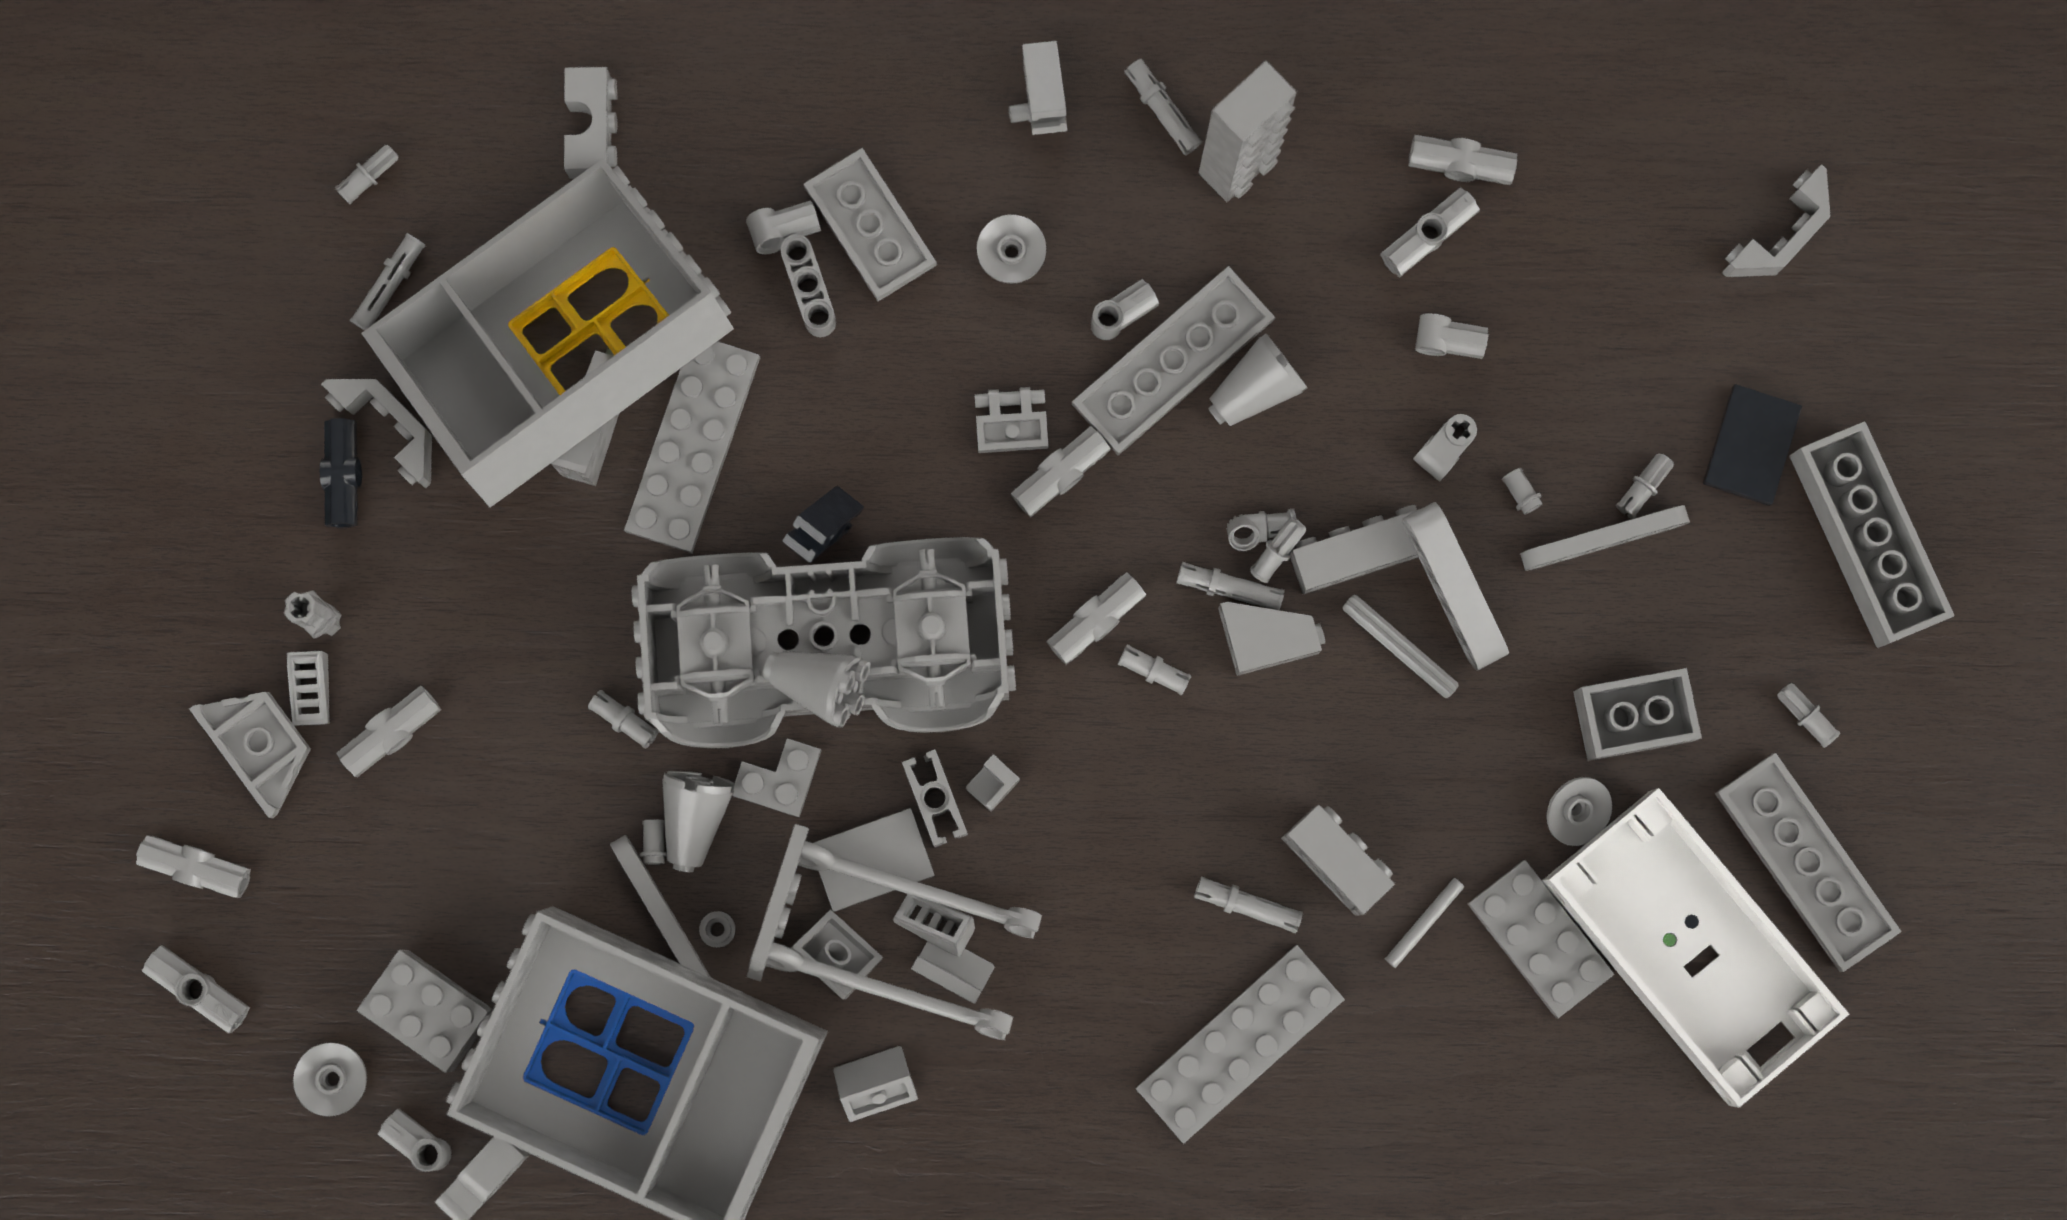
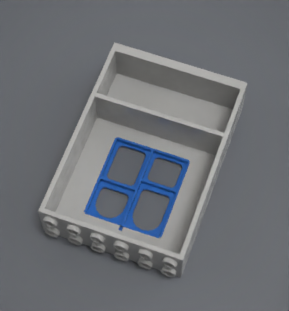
[447,906,828,1220]

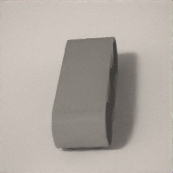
[780,234,836,337]

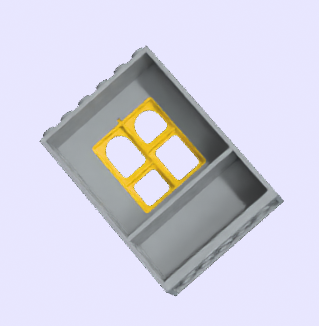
[361,158,734,508]

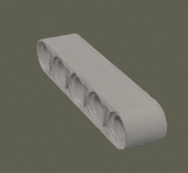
[1402,502,1509,671]

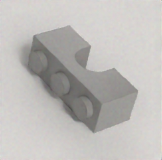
[564,67,617,179]

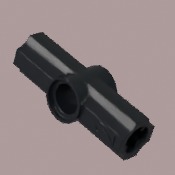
[319,418,362,528]

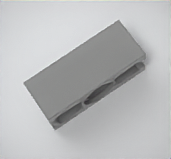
[1022,41,1067,135]
[902,750,968,847]

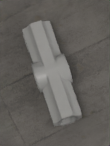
[1408,135,1517,185]
[1380,187,1480,278]
[1011,426,1110,518]
[1046,572,1146,665]
[284,590,342,638]
[336,685,442,777]
[136,835,251,898]
[142,945,250,1034]

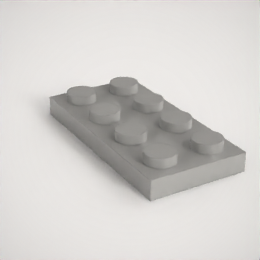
[803,148,937,301]
[1467,860,1615,1018]

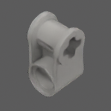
[1413,414,1477,482]

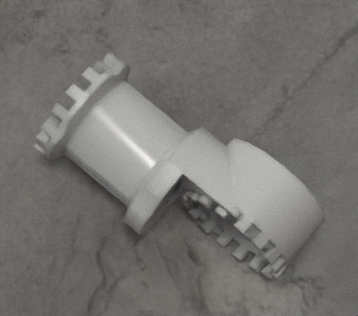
[1226,508,1296,551]

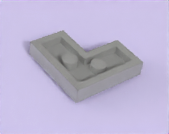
[732,738,822,818]

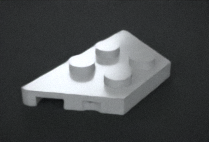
[189,691,311,818]

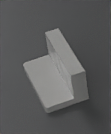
[911,941,994,1004]
[833,1046,918,1122]

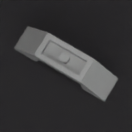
[1722,164,1830,277]
[321,379,432,488]

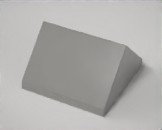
[791,909,883,1000]

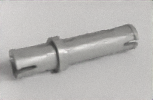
[1124,59,1202,155]
[349,233,426,331]
[1176,562,1285,610]
[1194,876,1303,934]

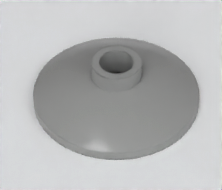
[977,215,1046,283]
[1547,777,1612,846]
[293,1043,367,1116]

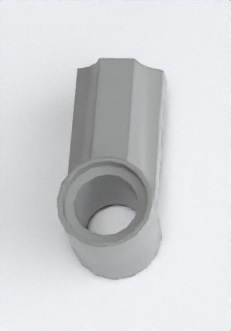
[746,201,821,254]
[1091,279,1159,340]
[1415,314,1488,359]
[378,1109,452,1171]

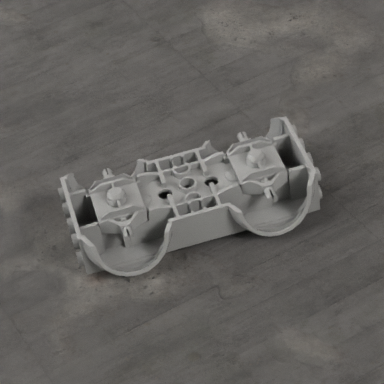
[632,537,1016,748]

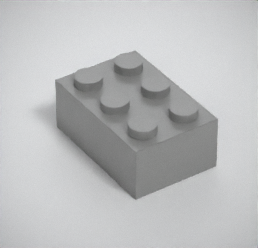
[1573,668,1702,761]
[1281,805,1395,916]
[357,950,494,1073]

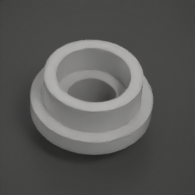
[699,911,736,948]

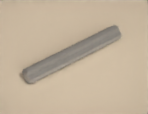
[1343,595,1459,698]

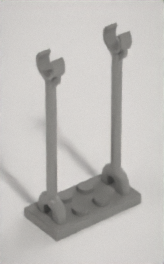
[747,824,1042,1040]

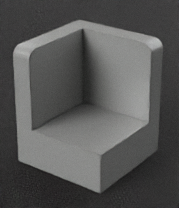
[966,754,1020,812]

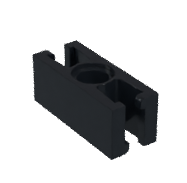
[782,486,864,563]

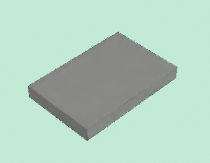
[813,808,935,912]

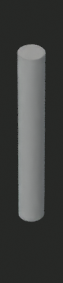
[1385,878,1464,968]

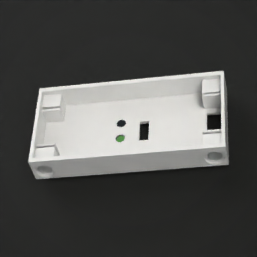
[1542,788,1849,1107]

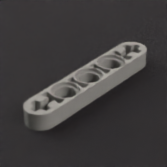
[1520,505,1690,571]
[610,834,711,978]

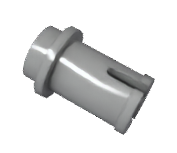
[1502,468,1542,515]
[639,820,667,865]

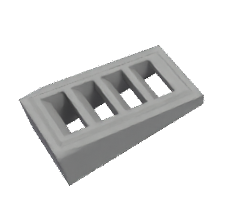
[287,651,330,726]
[893,894,975,957]

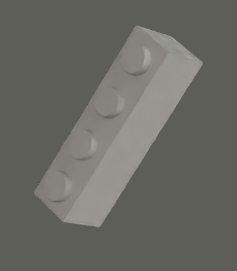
[1290,505,1422,594]

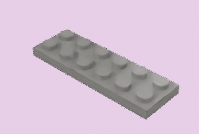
[1072,266,1275,456]
[624,341,760,554]
[1714,753,1902,972]
[1135,945,1345,1144]

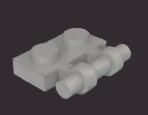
[974,387,1048,453]

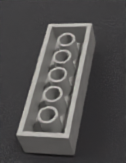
[1199,61,1297,202]
[1789,421,1955,648]

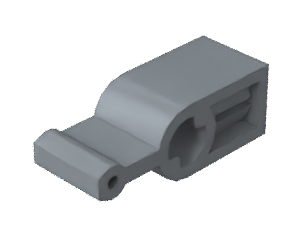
[435,1137,530,1220]

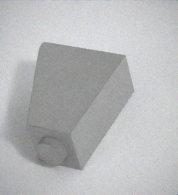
[1218,602,1325,676]

